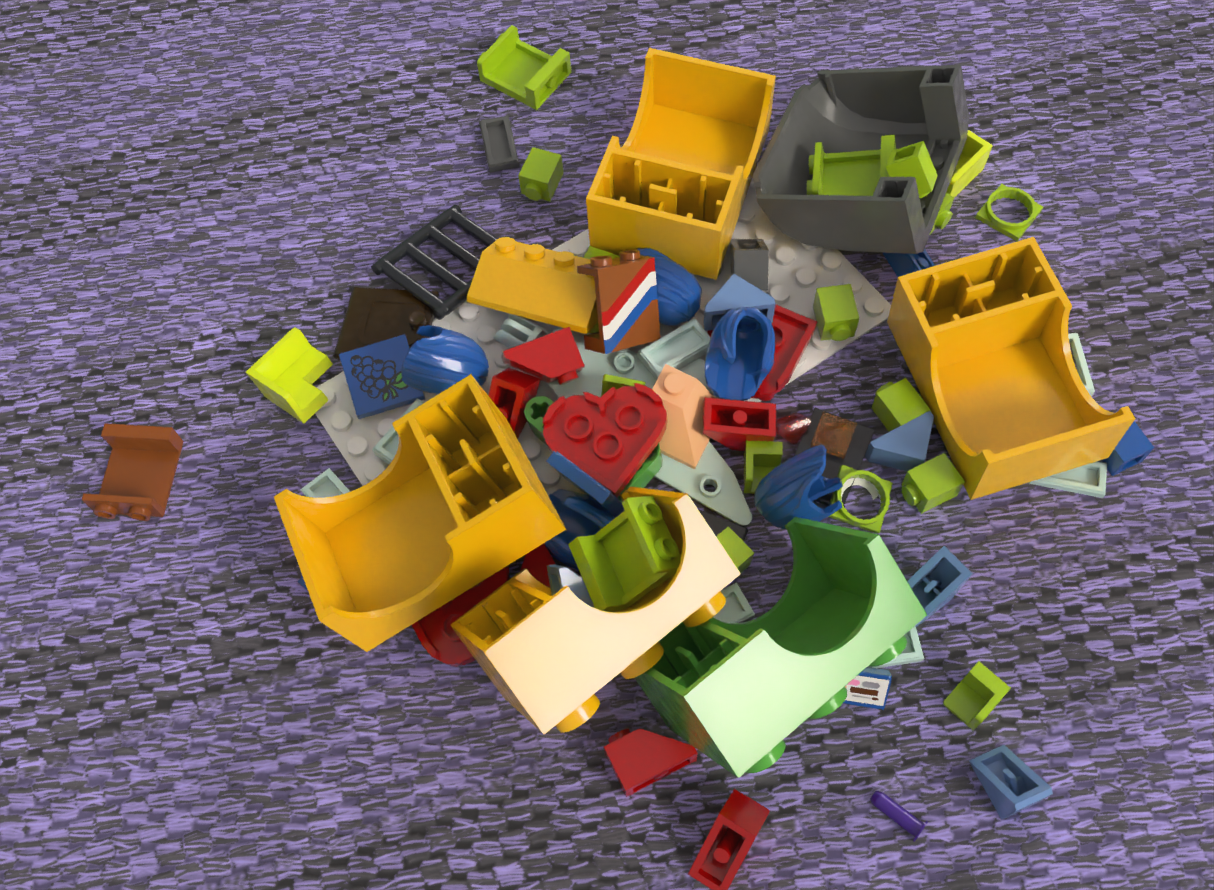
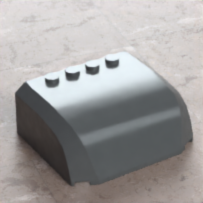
[753,65,969,254]

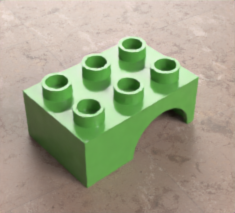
[635,517,927,778]

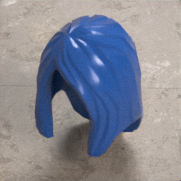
[637,248,702,326]
[705,307,775,401]
[401,325,489,394]
[754,444,843,529]
[544,489,615,570]

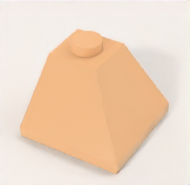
[652,364,715,469]

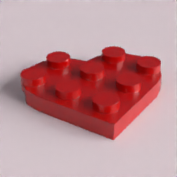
[707,304,818,401]
[543,383,668,498]
[412,566,511,667]

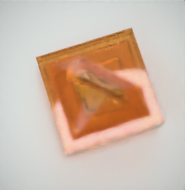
[810,412,857,458]

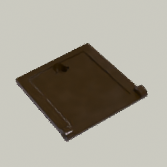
[333,287,439,360]

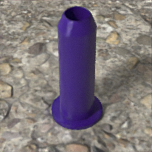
[870,791,928,842]

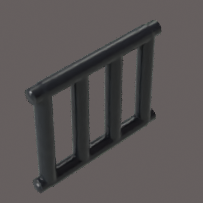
[371,204,498,320]

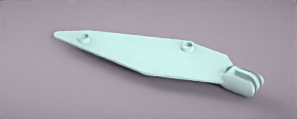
[494,314,752,526]

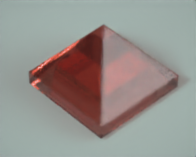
[776,412,812,445]

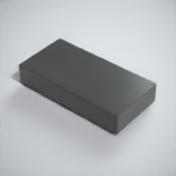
[479,115,520,173]

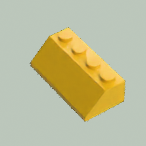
[467,237,598,334]

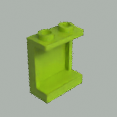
[477,25,571,110]
[807,135,896,196]
[568,496,681,612]

